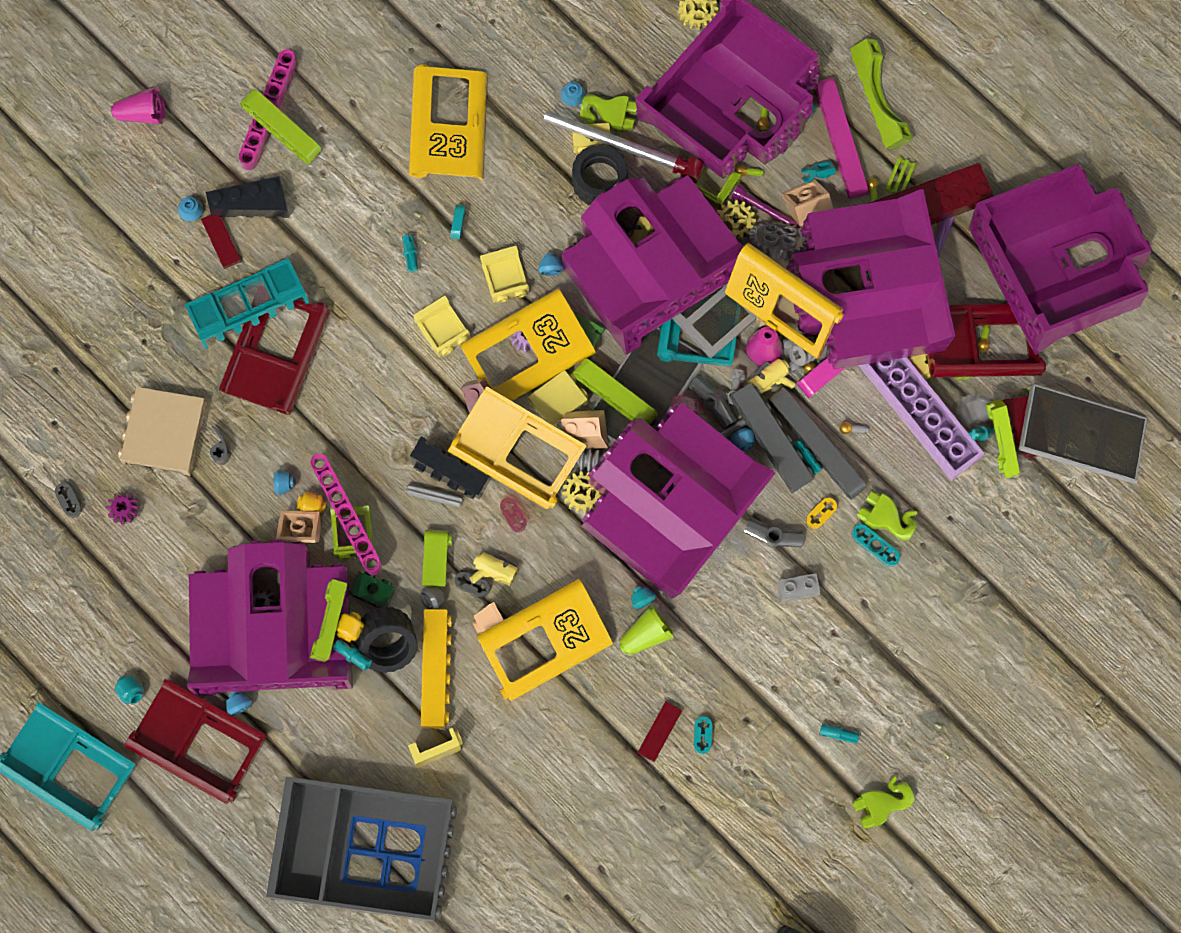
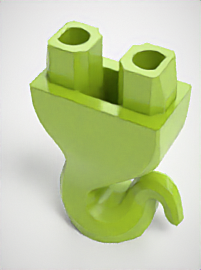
[580,94,637,133]
[857,491,919,541]
[852,776,915,829]

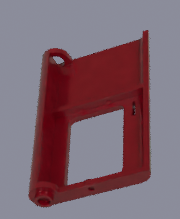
[219,286,330,415]
[927,304,1046,378]
[125,679,266,805]

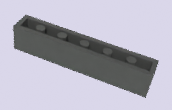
[730,383,814,494]

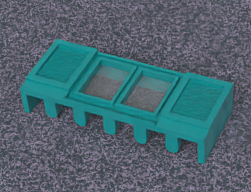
[184,258,309,350]

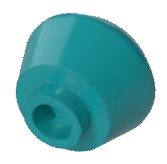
[631,586,656,610]

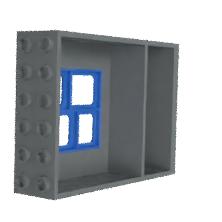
[266,777,457,923]

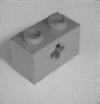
[777,573,820,603]

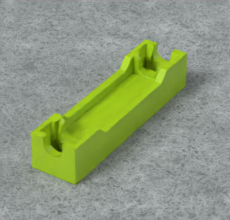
[985,399,1020,478]
[310,579,347,662]

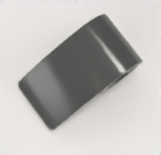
[210,426,230,465]

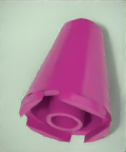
[111,87,165,125]
[746,327,784,366]

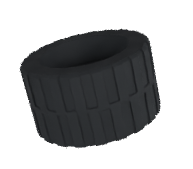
[572,144,628,205]
[355,607,418,673]

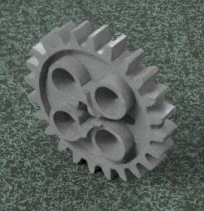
[748,221,807,260]

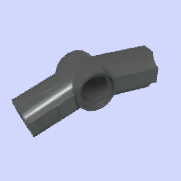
[689,376,737,429]
[744,517,803,548]

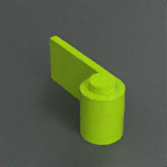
[422,530,452,587]

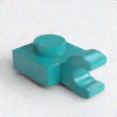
[801,160,836,183]

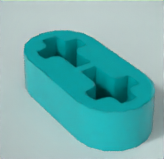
[451,204,466,240]
[693,716,712,755]

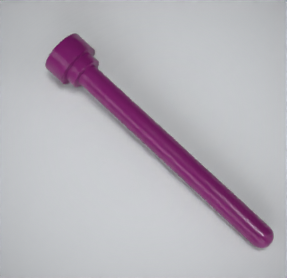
[731,184,801,228]

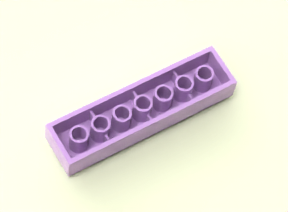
[858,357,985,481]

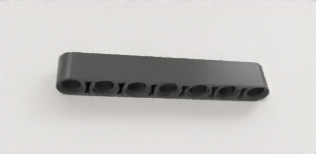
[768,388,867,500]

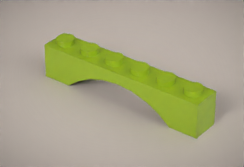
[850,38,913,149]

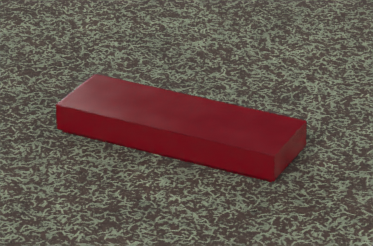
[201,215,241,269]
[637,701,682,762]

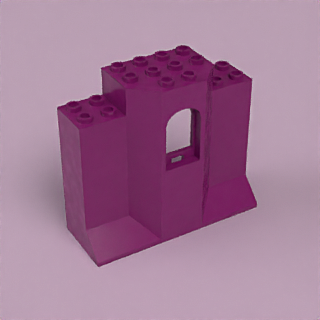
[635,0,820,179]
[968,164,1151,355]
[561,175,744,355]
[786,189,955,370]
[581,402,776,599]
[187,540,352,696]

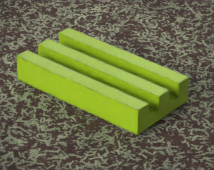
[885,157,916,194]

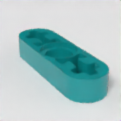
[851,524,900,567]

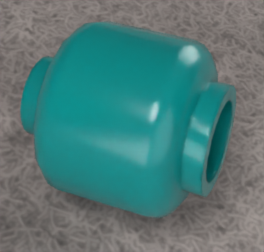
[114,675,144,705]

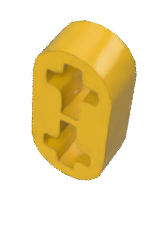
[806,498,837,530]

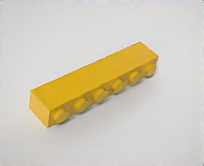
[421,609,452,729]

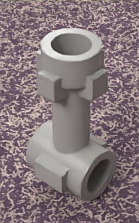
[782,337,802,372]
[726,369,745,406]

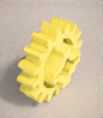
[678,0,718,31]
[717,200,756,240]
[562,471,601,514]

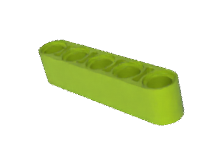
[240,89,321,164]
[573,358,658,425]

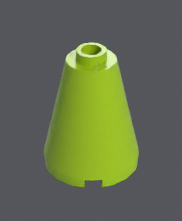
[619,605,674,655]

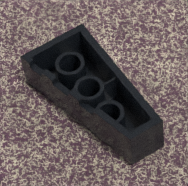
[206,176,289,218]
[410,436,490,500]

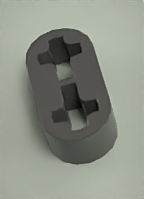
[55,483,82,518]
[455,572,490,598]

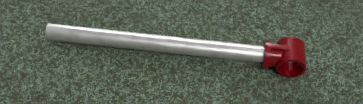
[543,111,704,183]

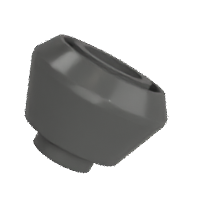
[420,586,445,610]

